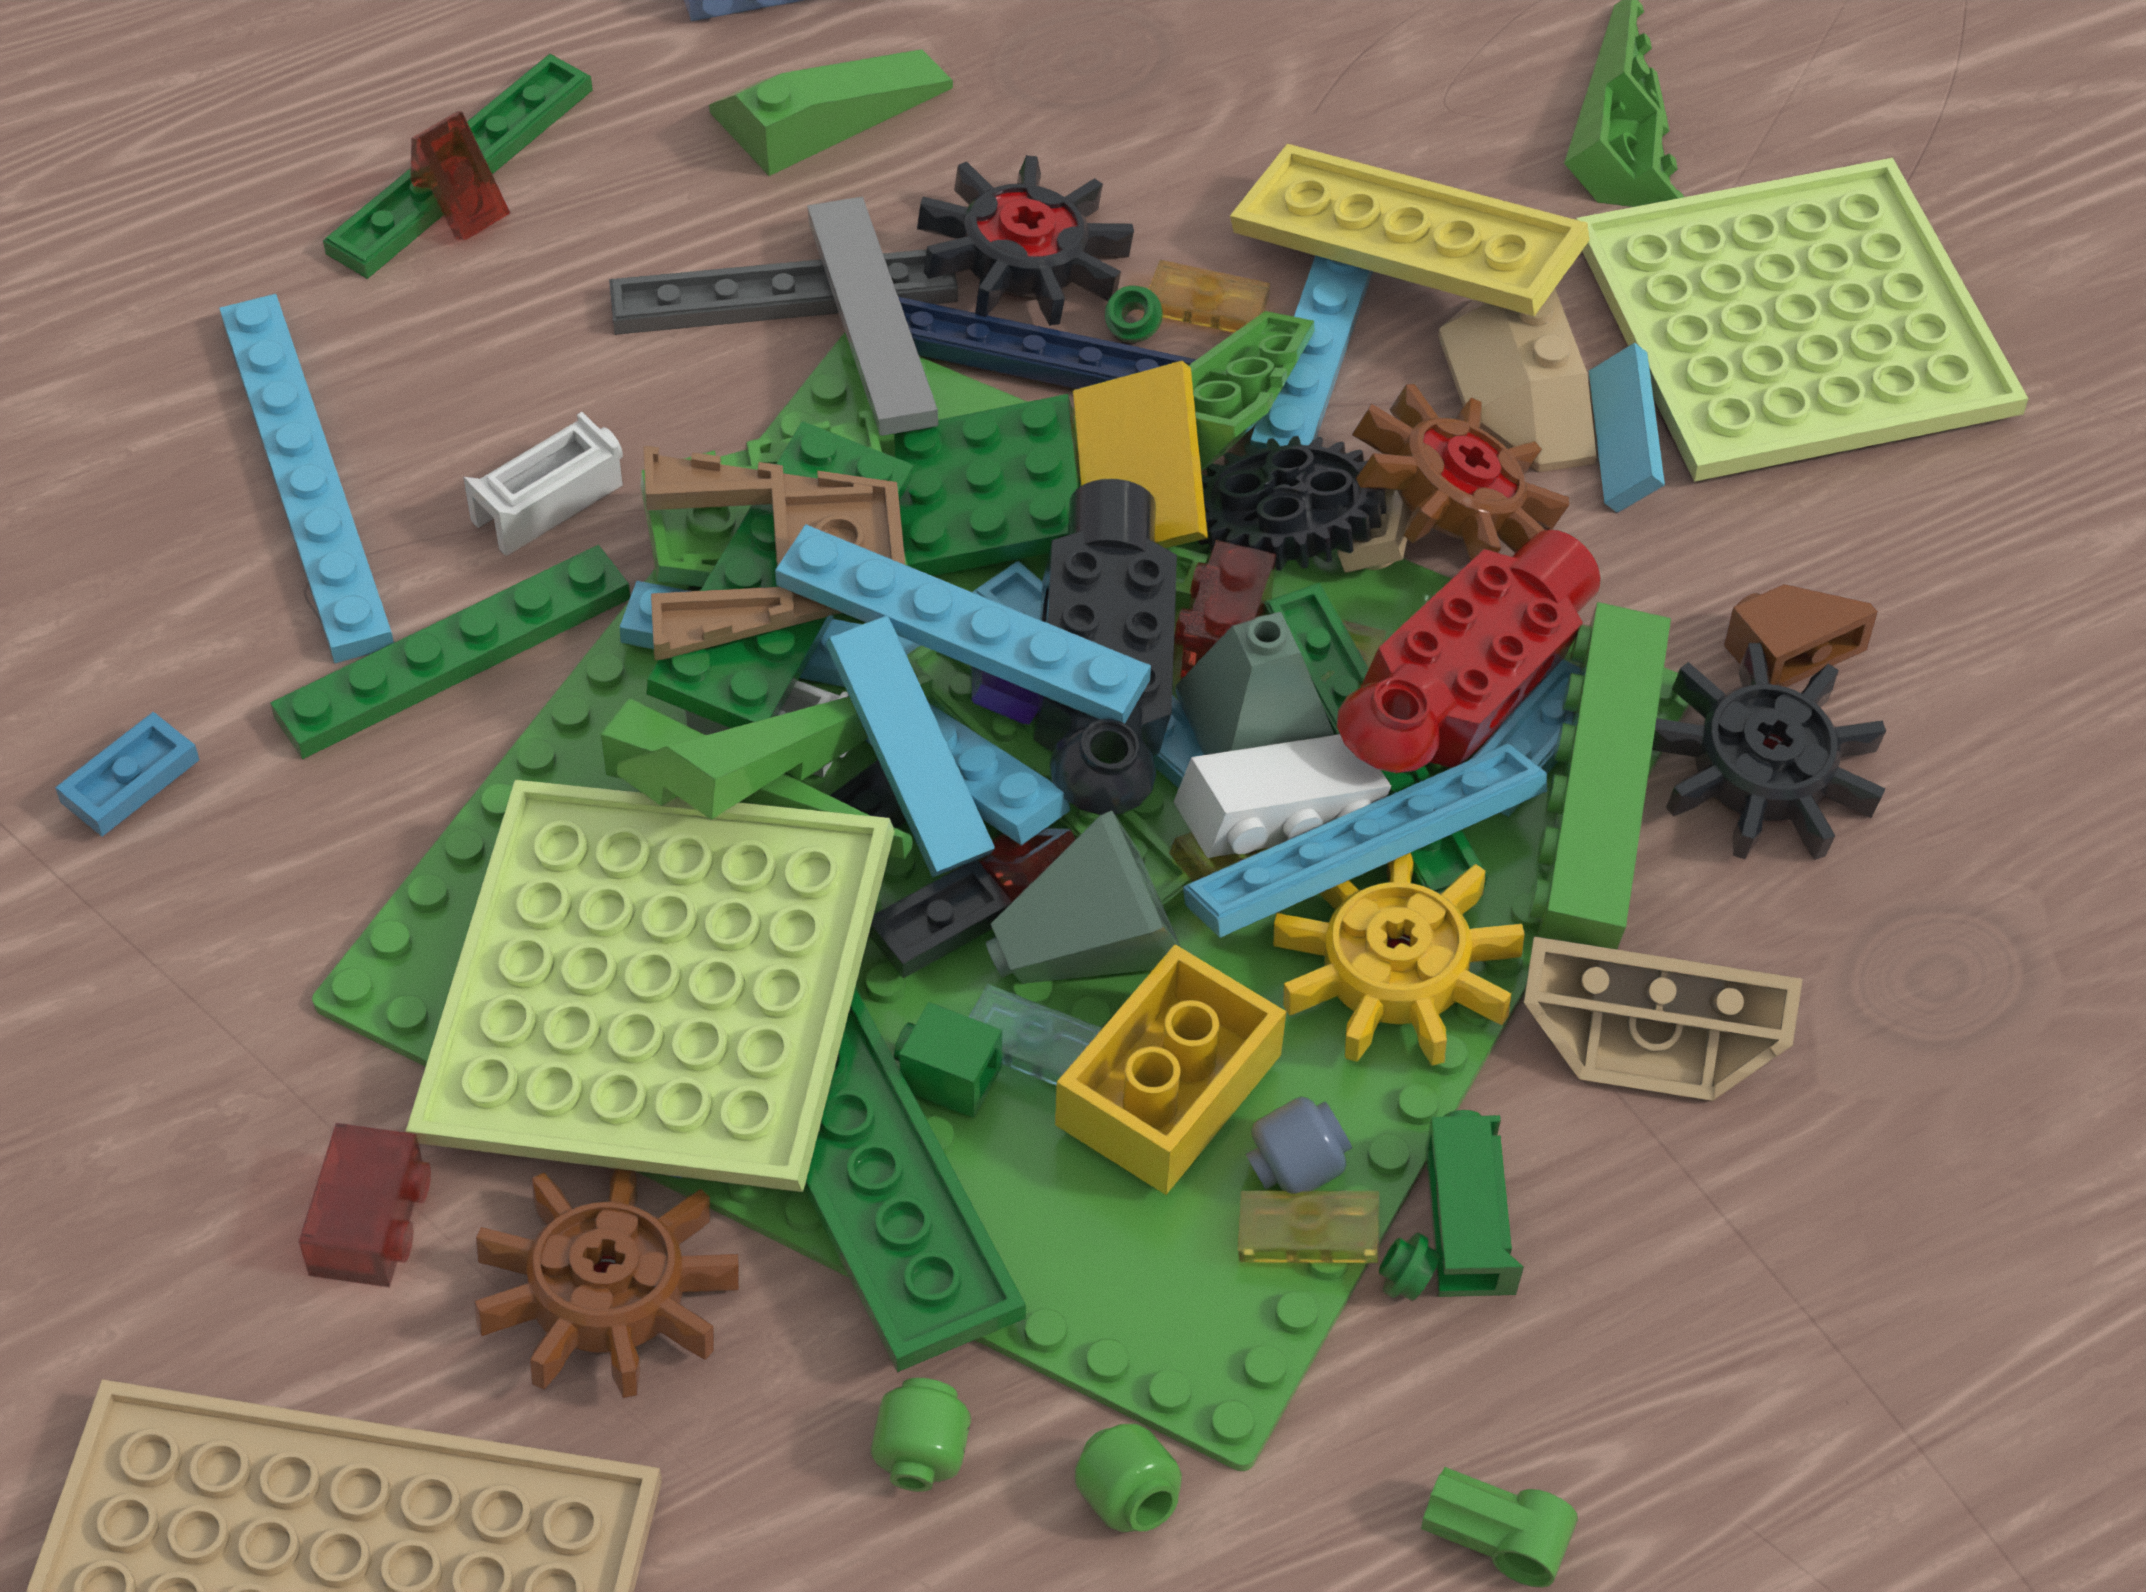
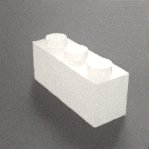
[1174,734,1391,858]

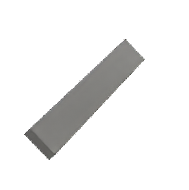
[807,197,938,436]

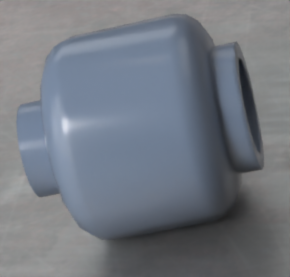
[1246,1096,1352,1199]

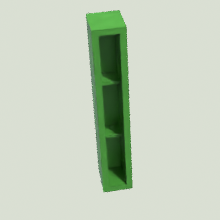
[1528,602,1671,950]

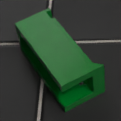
[1425,1110,1524,1297]

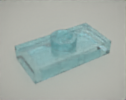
[969,984,1102,1086]

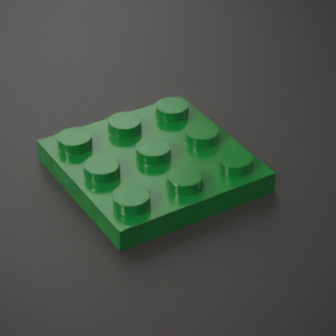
[894,394,1080,576]

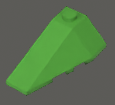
[709,49,953,176]
[1188,311,1315,471]

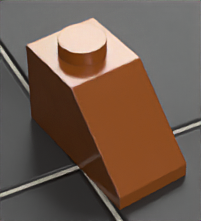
[1724,584,1878,687]

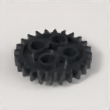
[1198,436,1387,571]

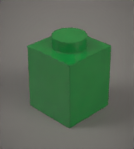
[894,1002,1002,1118]

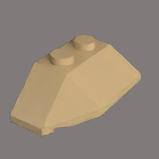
[1438,289,1596,472]
[1524,937,1803,1101]

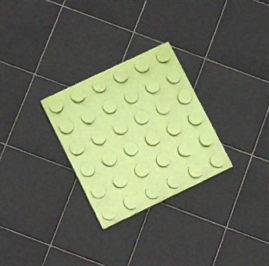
[1576,158,2029,482]
[406,780,895,1192]

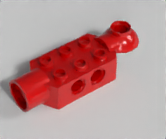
[1337,530,1601,773]

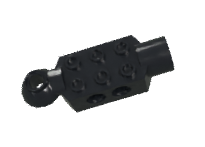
[1033,479,1177,815]

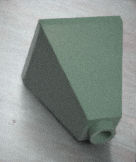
[1175,612,1334,755]
[986,811,1182,984]

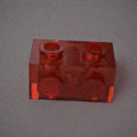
[1174,540,1276,679]

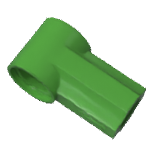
[1421,1467,1578,1588]

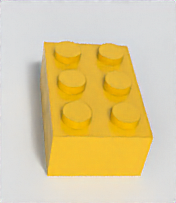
[1055,944,1287,1195]

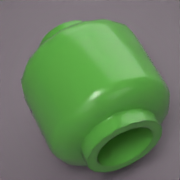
[870,1378,971,1492]
[1075,1424,1182,1532]

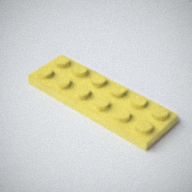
[1230,144,1590,316]

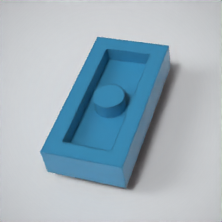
[55,712,200,837]

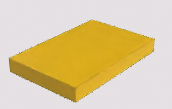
[1073,361,1208,548]

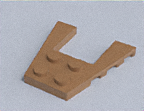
[643,446,905,660]

